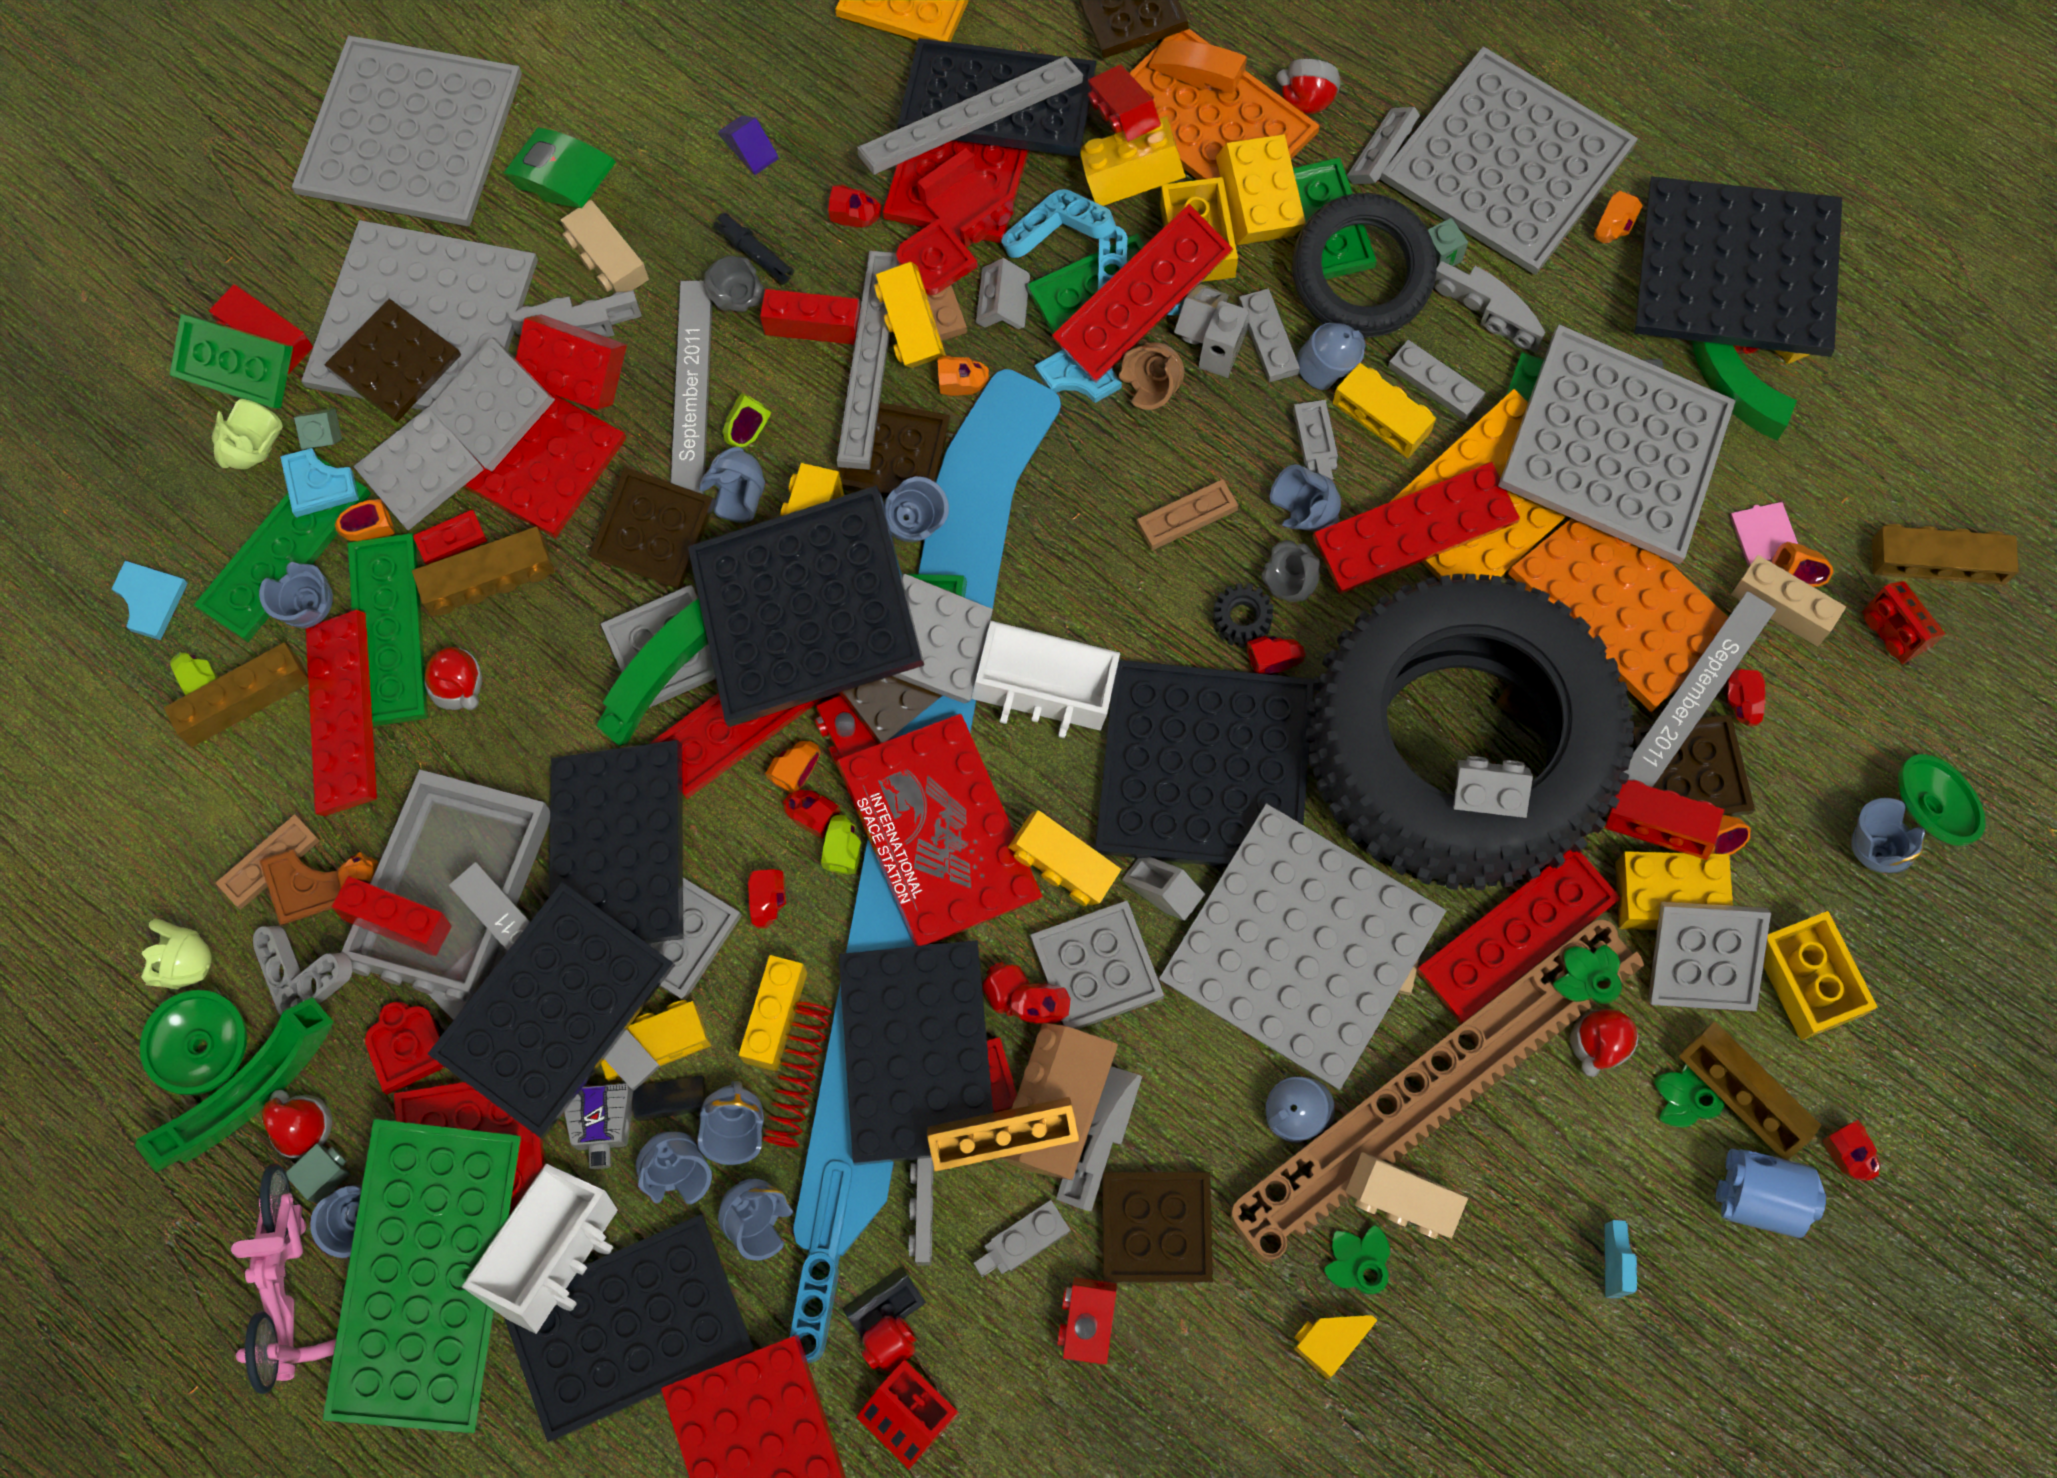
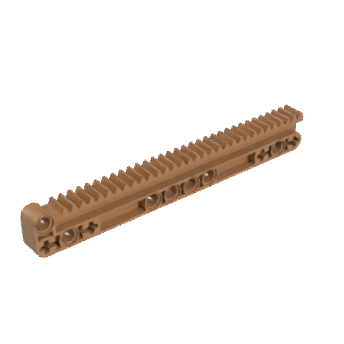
[1230,920,1644,1263]

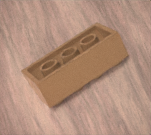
[1000,1023,1118,1180]

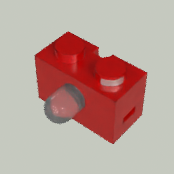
[814,695,878,766]
[1057,1277,1117,1365]

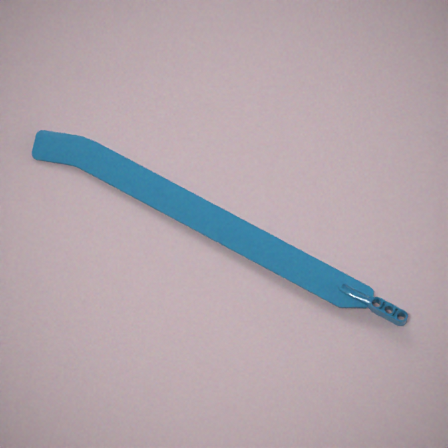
[789,369,1061,1363]

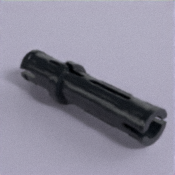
[714,212,794,285]

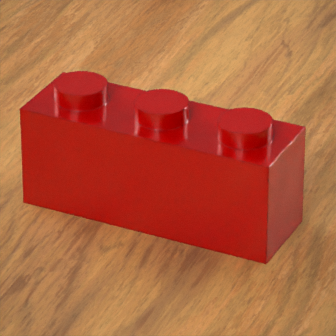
[1088,64,1161,142]
[209,284,313,375]
[760,289,860,345]
[1605,780,1725,860]
[331,876,452,957]

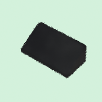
[633,1075,706,1122]
[843,1267,926,1340]

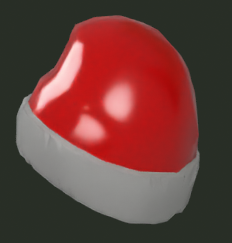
[1276,59,1340,115]
[425,647,482,711]
[1570,1009,1638,1077]
[262,1090,332,1158]

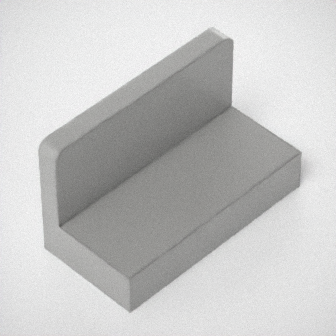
[976,258,1030,329]

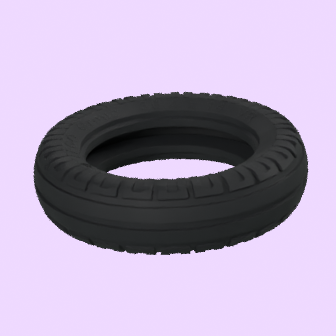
[1292,193,1437,338]

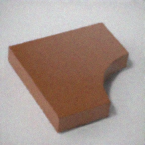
[259,850,341,926]

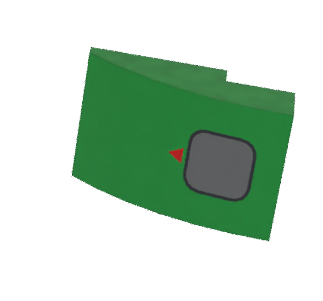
[503,127,616,209]

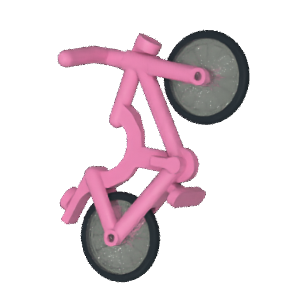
[231,1163,336,1394]

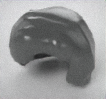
[704,255,765,313]
[1261,540,1320,602]

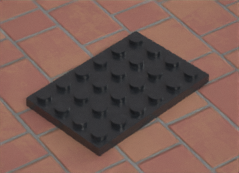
[898,38,1097,157]
[549,740,684,943]
[428,882,675,1139]
[839,940,994,1166]
[504,1214,756,1443]

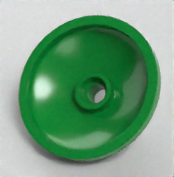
[1898,754,1986,846]
[140,990,247,1095]

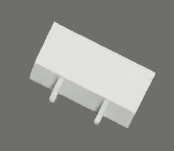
[971,620,1120,738]
[461,1164,618,1334]

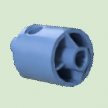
[1716,1148,1826,1238]

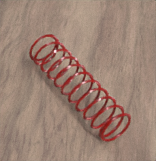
[762,1001,832,1148]

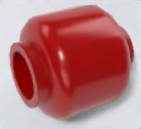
[982,962,1030,1016]
[861,1316,917,1372]

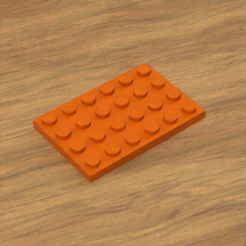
[1130,29,1320,180]
[1508,518,1729,712]

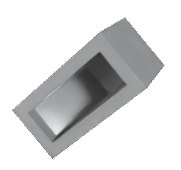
[1174,284,1229,344]
[1122,857,1205,921]

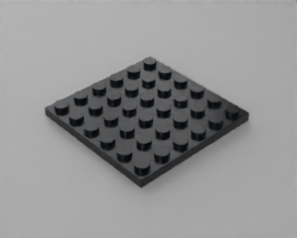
[1634,176,1842,357]
[688,485,925,727]
[1095,660,1314,867]

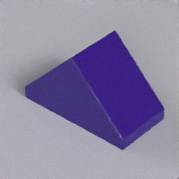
[718,115,779,176]

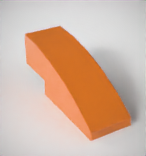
[1149,40,1247,94]

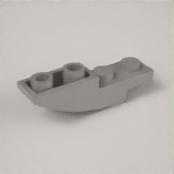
[1433,261,1545,353]
[508,290,642,337]
[1056,1066,1142,1211]

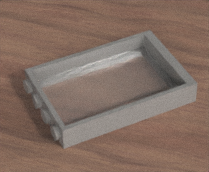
[341,769,550,1003]

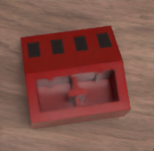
[1862,581,1946,665]
[856,1359,960,1470]

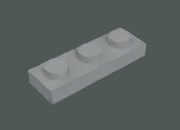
[1347,107,1420,184]
[1238,288,1300,382]
[1388,340,1486,420]
[909,1158,934,1266]

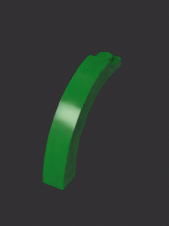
[1692,340,1797,441]
[596,598,708,747]
[135,997,334,1172]

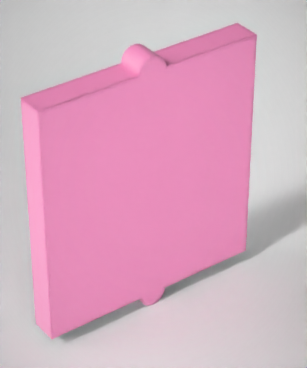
[1730,502,1798,566]

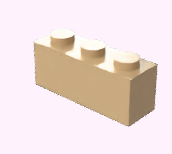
[561,200,649,294]
[1731,555,1846,647]
[1345,1152,1468,1239]

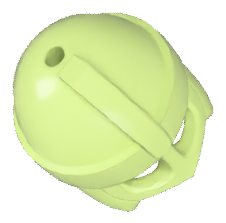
[212,399,283,469]
[141,918,212,989]

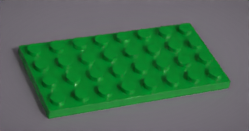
[323,1119,521,1433]

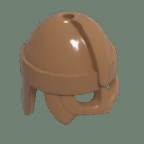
[1119,342,1184,410]

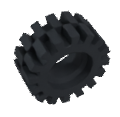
[1213,583,1274,648]

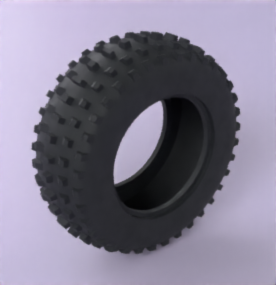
[1306,574,1634,890]

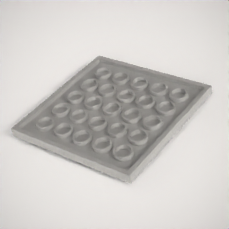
[292,35,522,227]
[1380,46,1638,275]
[301,220,538,410]
[1498,324,1736,564]
[1159,804,1447,1090]

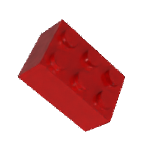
[516,314,627,410]

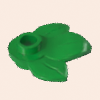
[1553,945,1622,1004]
[1654,1063,1725,1128]
[1324,1225,1390,1295]

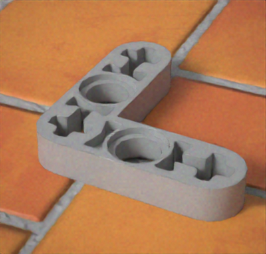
[253,926,352,1015]

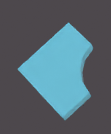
[1035,350,1122,403]
[280,448,359,517]
[111,561,188,640]
[1605,1220,1637,1299]

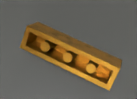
[1872,524,2019,585]
[412,526,555,617]
[164,642,308,747]
[1679,1021,1821,1160]
[927,1097,1079,1171]

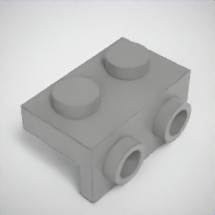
[1453,756,1533,818]

